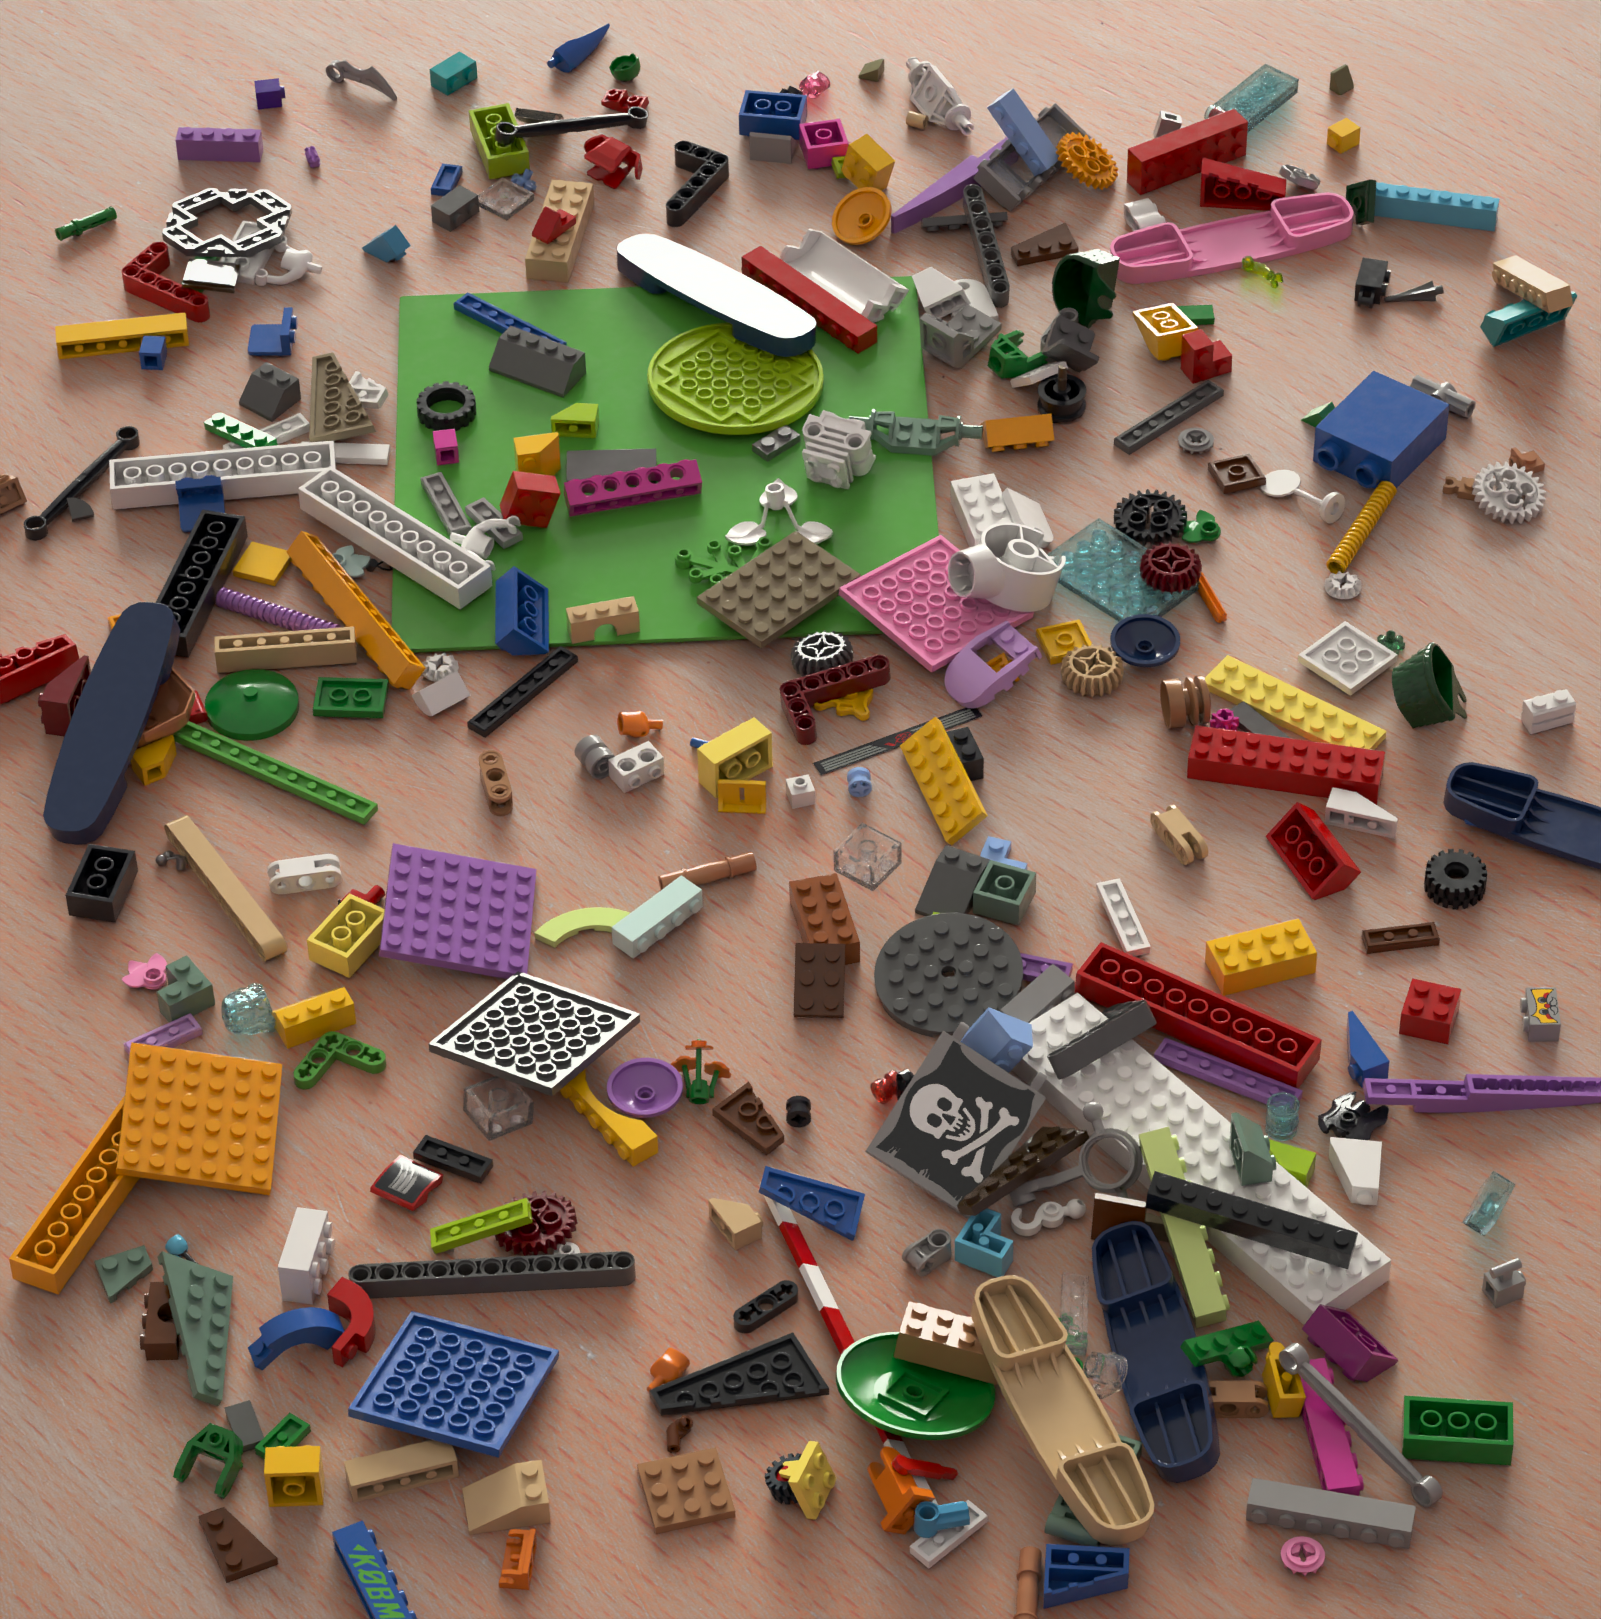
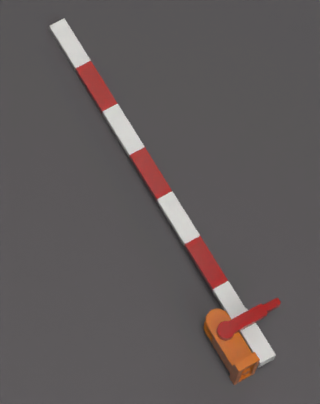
[759,1182,958,1535]

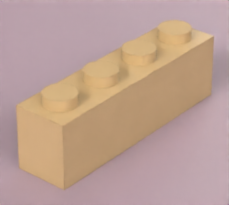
[344,1439,459,1503]

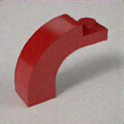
[327,1277,376,1368]

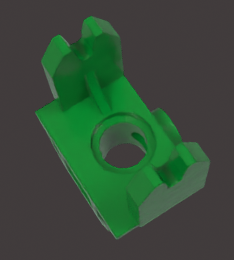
[987,330,1048,378]
[173,1423,243,1499]

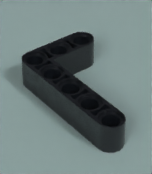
[666,141,729,227]

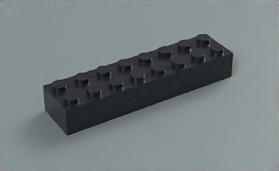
[156,510,248,658]

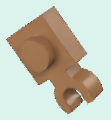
[1443,476,1476,501]

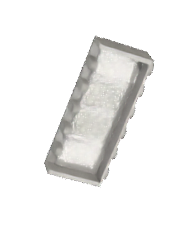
[973,103,1091,212]

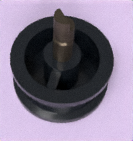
[1037,365,1086,423]

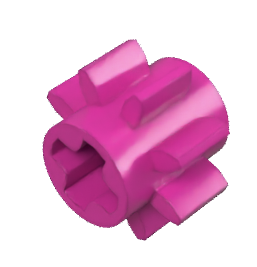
[1209,709,1239,731]

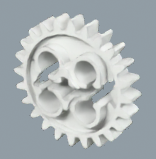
[1472,462,1546,524]

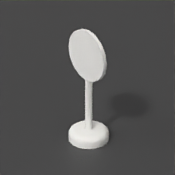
[1260,470,1345,523]

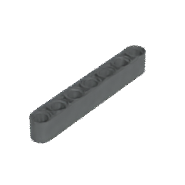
[963,184,1010,308]

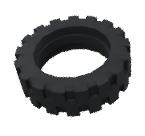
[417,381,476,431]

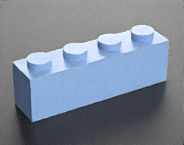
[987,88,1059,176]

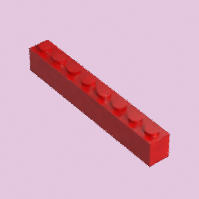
[741,246,877,354]

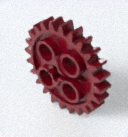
[495,1191,578,1256]

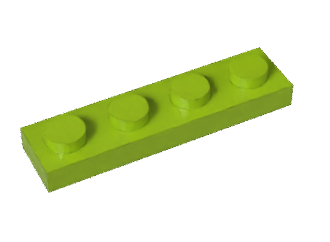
[430,1198,532,1254]

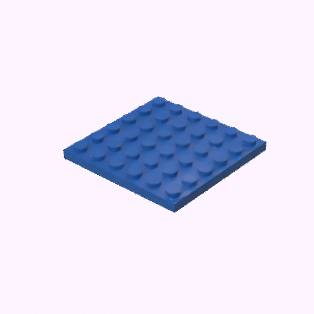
[348,1311,559,1458]

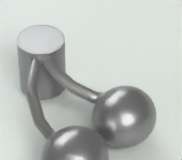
[155,851,186,870]

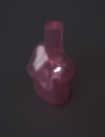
[799,71,830,99]

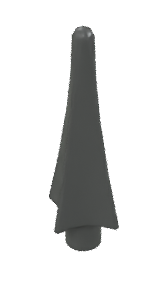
[1384,281,1444,302]

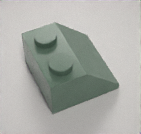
[1229,1112,1276,1186]

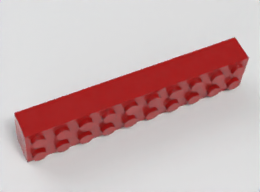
[1075,942,1322,1089]

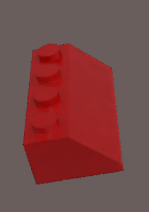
[1265,802,1361,900]

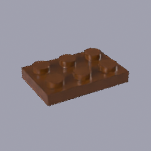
[794,943,845,1018]

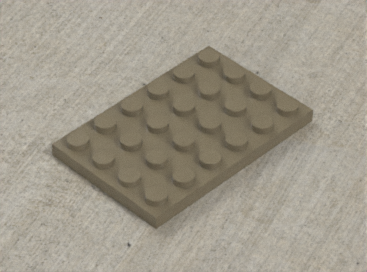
[697,531,860,649]

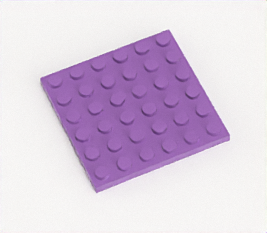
[379,843,536,979]

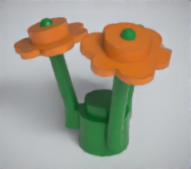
[671,1039,731,1105]

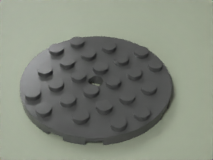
[874,913,1024,1037]

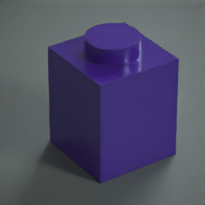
[254,78,285,110]

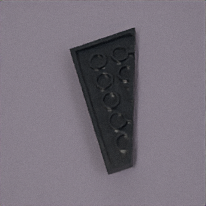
[649,1332,829,1416]

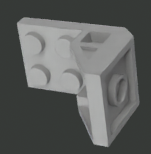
[919,304,1002,368]

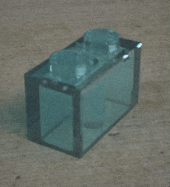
[1462,1171,1516,1236]

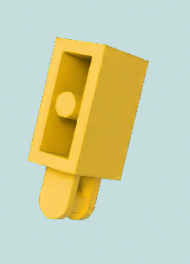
[1262,1342,1306,1418]

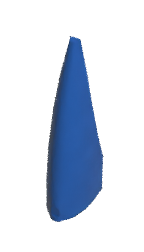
[547,23,610,73]

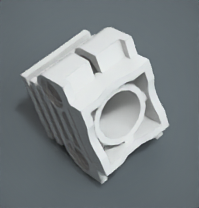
[802,410,876,489]

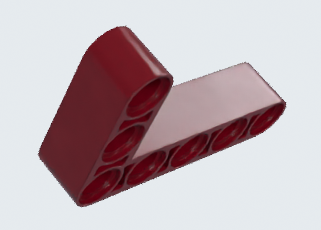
[779,654,891,745]

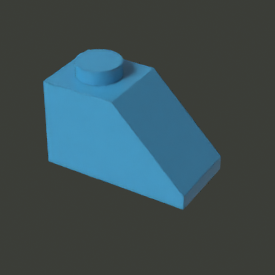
[362,225,411,262]

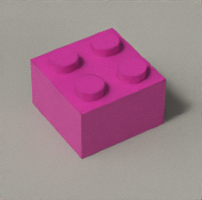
[799,118,849,169]

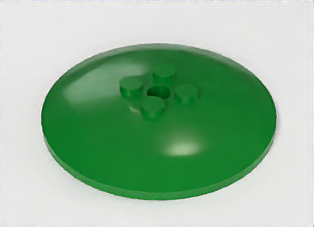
[836,1332,995,1440]

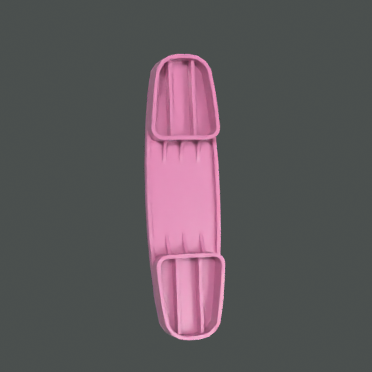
[1110,192,1354,284]

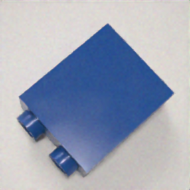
[1313,370,1450,489]

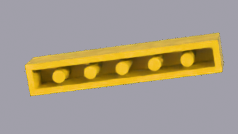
[55,313,189,360]

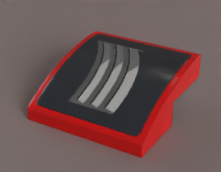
[370,1155,444,1211]

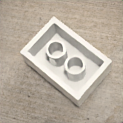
[278,1207,335,1305]

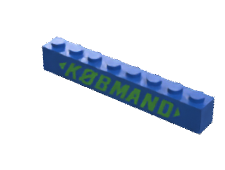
[332,1520,417,1619]

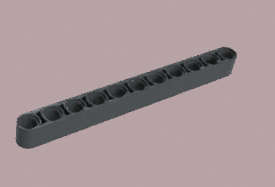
[348,1251,636,1299]

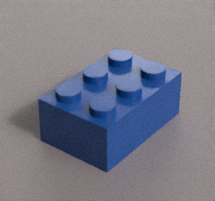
[739,90,807,140]

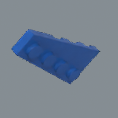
[759,1166,865,1241]

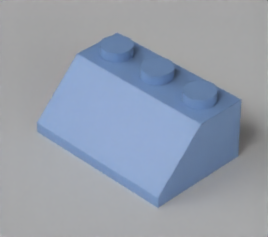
[960,1007,1033,1073]

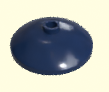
[1110,614,1180,668]

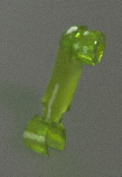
[1242,256,1283,288]

